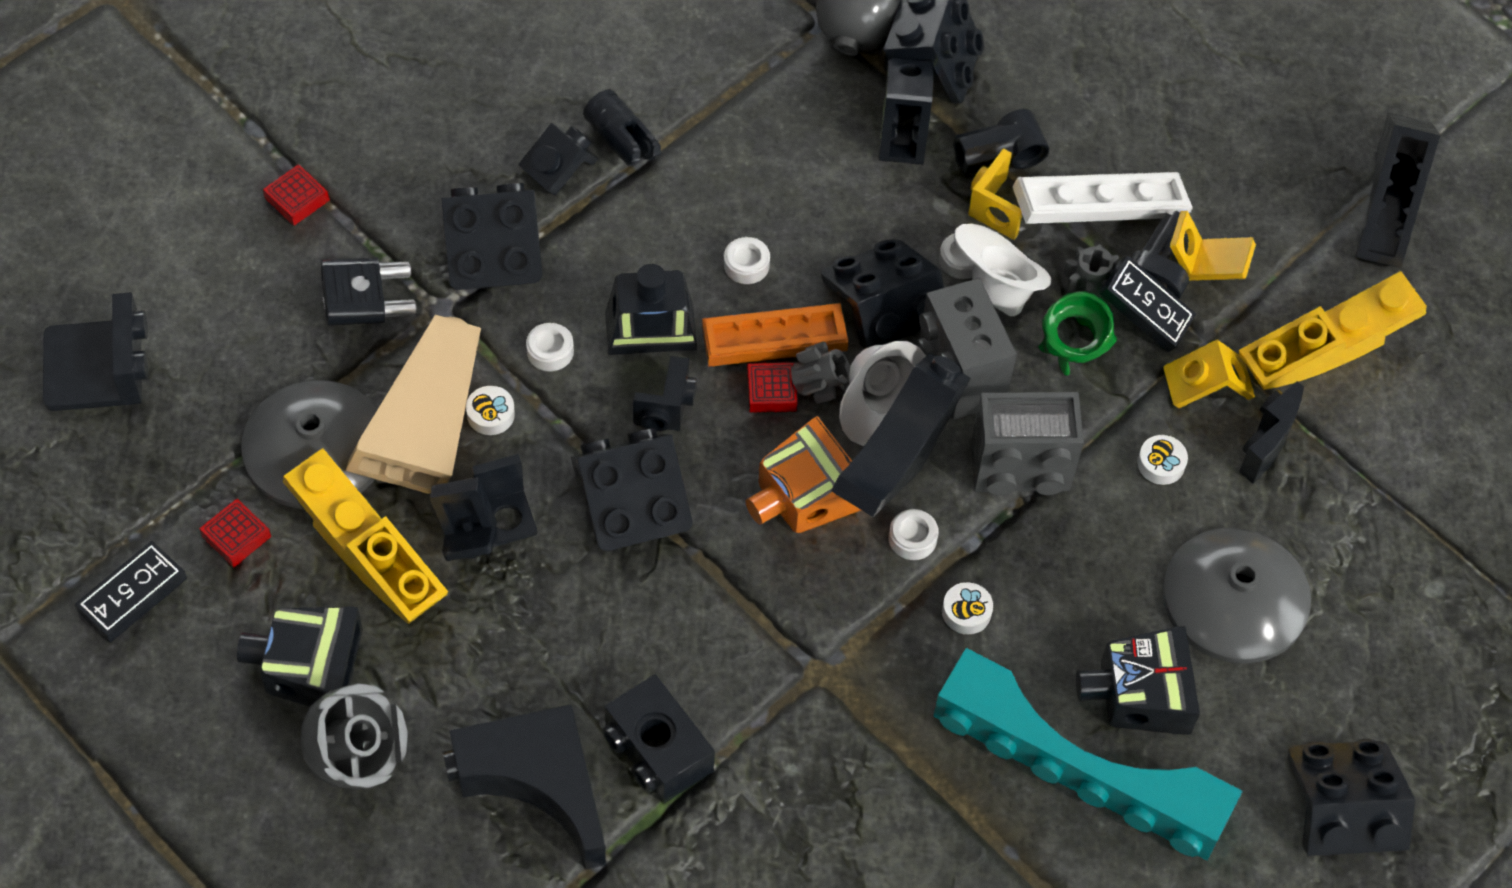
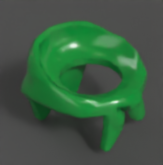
[1038,291,1117,376]

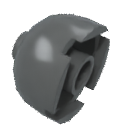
[816,0,901,56]
[300,683,408,790]

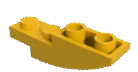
[1239,271,1427,390]
[283,448,448,624]

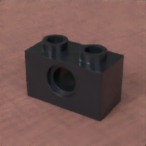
[602,674,715,804]

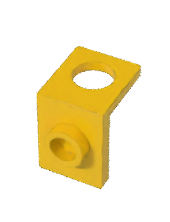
[968,149,1022,240]
[1170,211,1256,281]
[1163,340,1255,408]

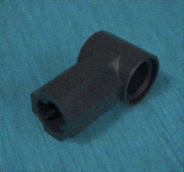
[953,109,1050,175]

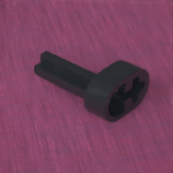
[1130,211,1189,299]

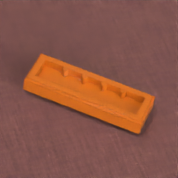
[702,303,849,367]

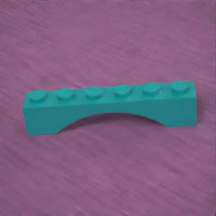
[933,648,1243,861]

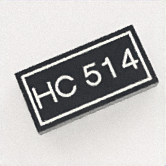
[1099,256,1196,352]
[75,541,187,643]

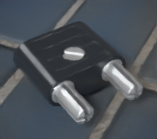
[321,257,417,326]

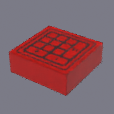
[263,164,329,226]
[747,362,797,413]
[199,498,271,568]

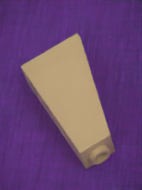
[346,314,481,494]

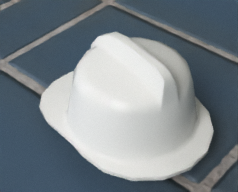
[954,224,1051,316]
[839,341,926,446]

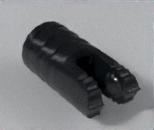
[583,89,662,166]

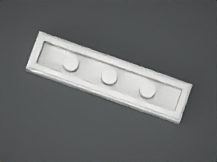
[1012,172,1193,224]

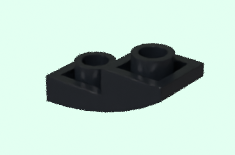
[1239,381,1304,484]

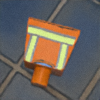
[745,416,861,533]

